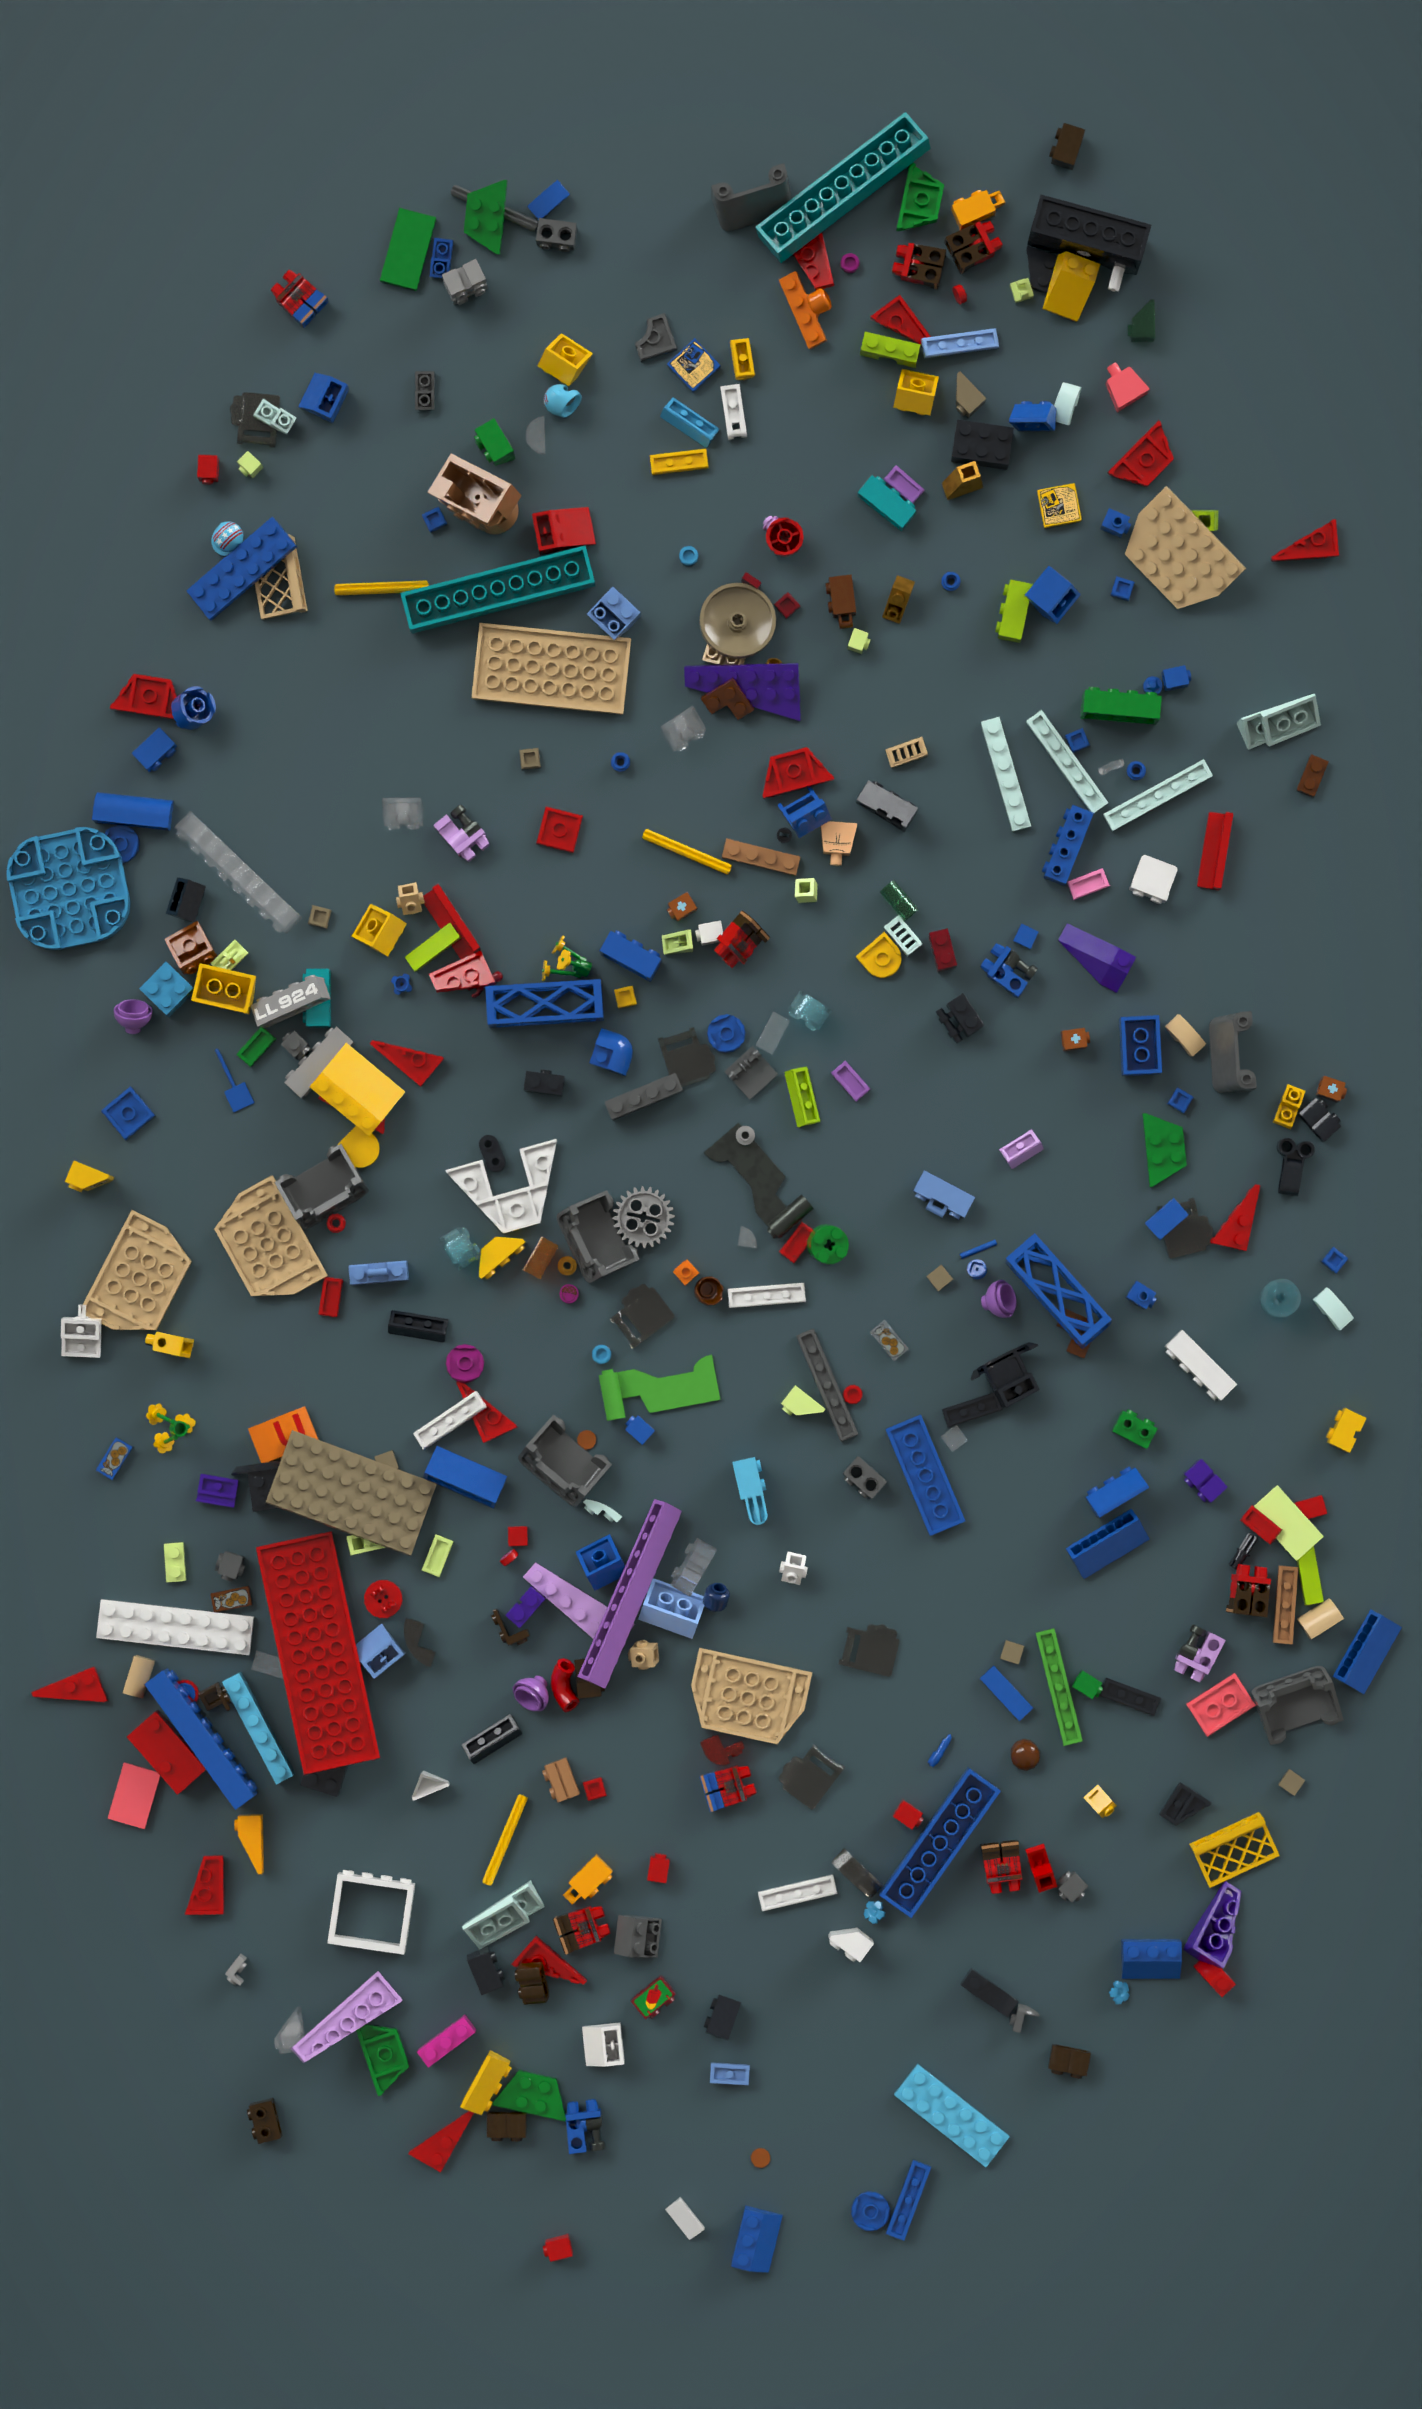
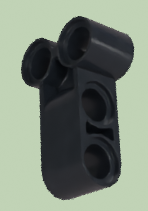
[1277,1138,1315,1196]

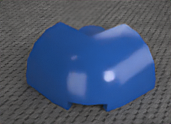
[589,1028,633,1076]

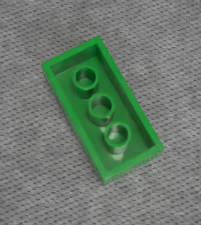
[1080,687,1162,725]

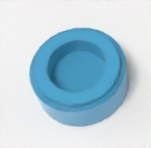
[679,546,698,566]
[592,1345,611,1364]

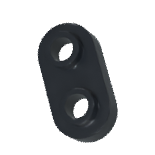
[479,1135,506,1172]

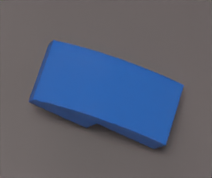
[527,180,570,220]
[429,238,454,278]

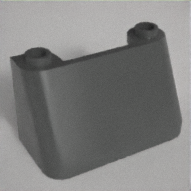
[711,163,792,231]
[1209,1011,1257,1093]
[274,1144,369,1229]
[557,1190,640,1283]
[518,1415,612,1507]
[1252,1666,1344,1745]

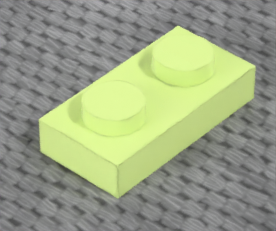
[164,1542,186,1582]

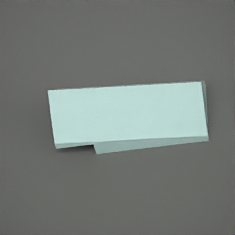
[1237,694,1321,750]
[462,1880,545,1949]

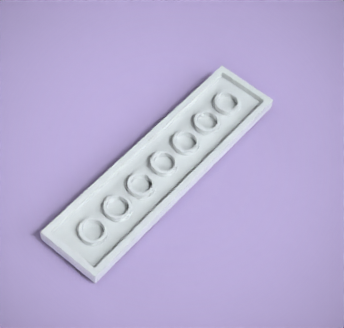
[96,1599,254,1655]

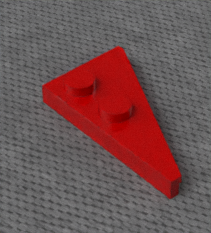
[870,295,931,346]
[1271,519,1339,562]
[369,1040,444,1087]
[1210,1184,1260,1251]
[456,1382,518,1443]
[31,1666,108,1702]
[511,1935,587,1985]
[408,2111,474,2173]

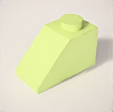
[781,1385,825,1416]

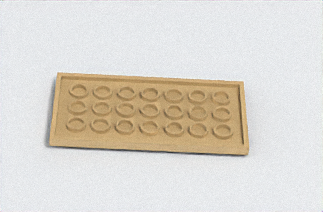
[471,623,631,715]

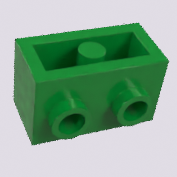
[1111,1409,1158,1449]

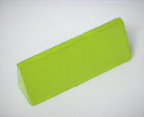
[405,923,462,972]
[785,1067,820,1127]
[1297,1546,1324,1605]

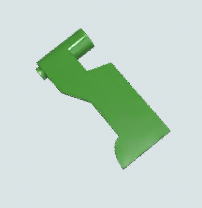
[599,1355,720,1421]

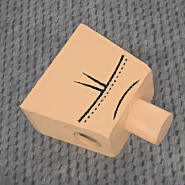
[820,821,857,866]

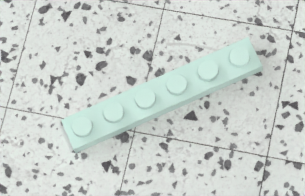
[1026,710,1108,813]
[981,717,1031,832]
[1103,759,1213,831]

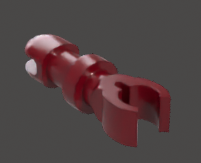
[468,971,503,998]

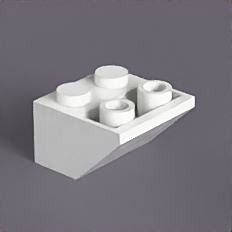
[828,1928,874,1962]
[582,2022,625,2067]

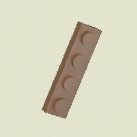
[722,838,800,876]
[1273,1565,1298,1644]

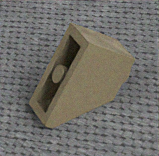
[956,371,986,418]

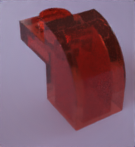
[700,1734,745,1765]

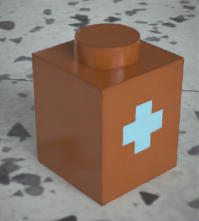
[667,892,697,922]
[1061,1028,1090,1051]
[1316,1076,1347,1102]

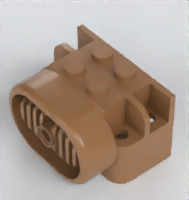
[427,454,522,534]

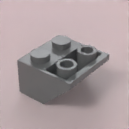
[614,1915,662,1957]

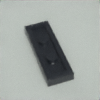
[942,1393,1003,1428]
[1099,1678,1161,1716]

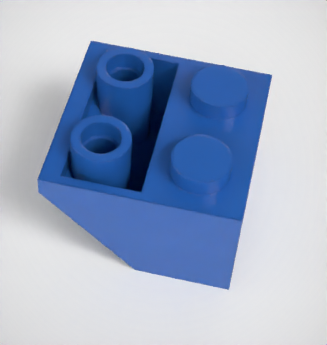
[298,373,349,423]
[1025,566,1081,624]

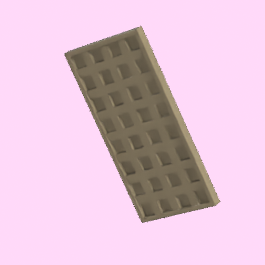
[265,1430,437,1556]

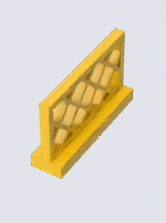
[1189,1812,1280,1888]

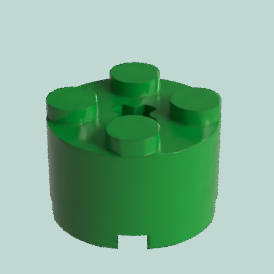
[807,1224,849,1264]

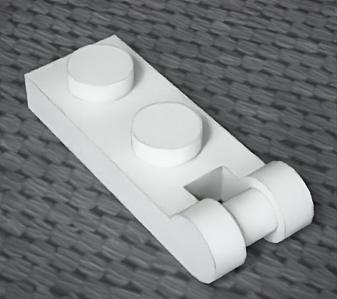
[720,384,747,440]

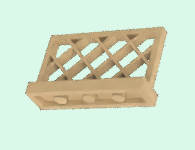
[255,534,308,620]

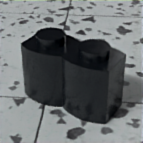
[1297,1098,1341,1142]

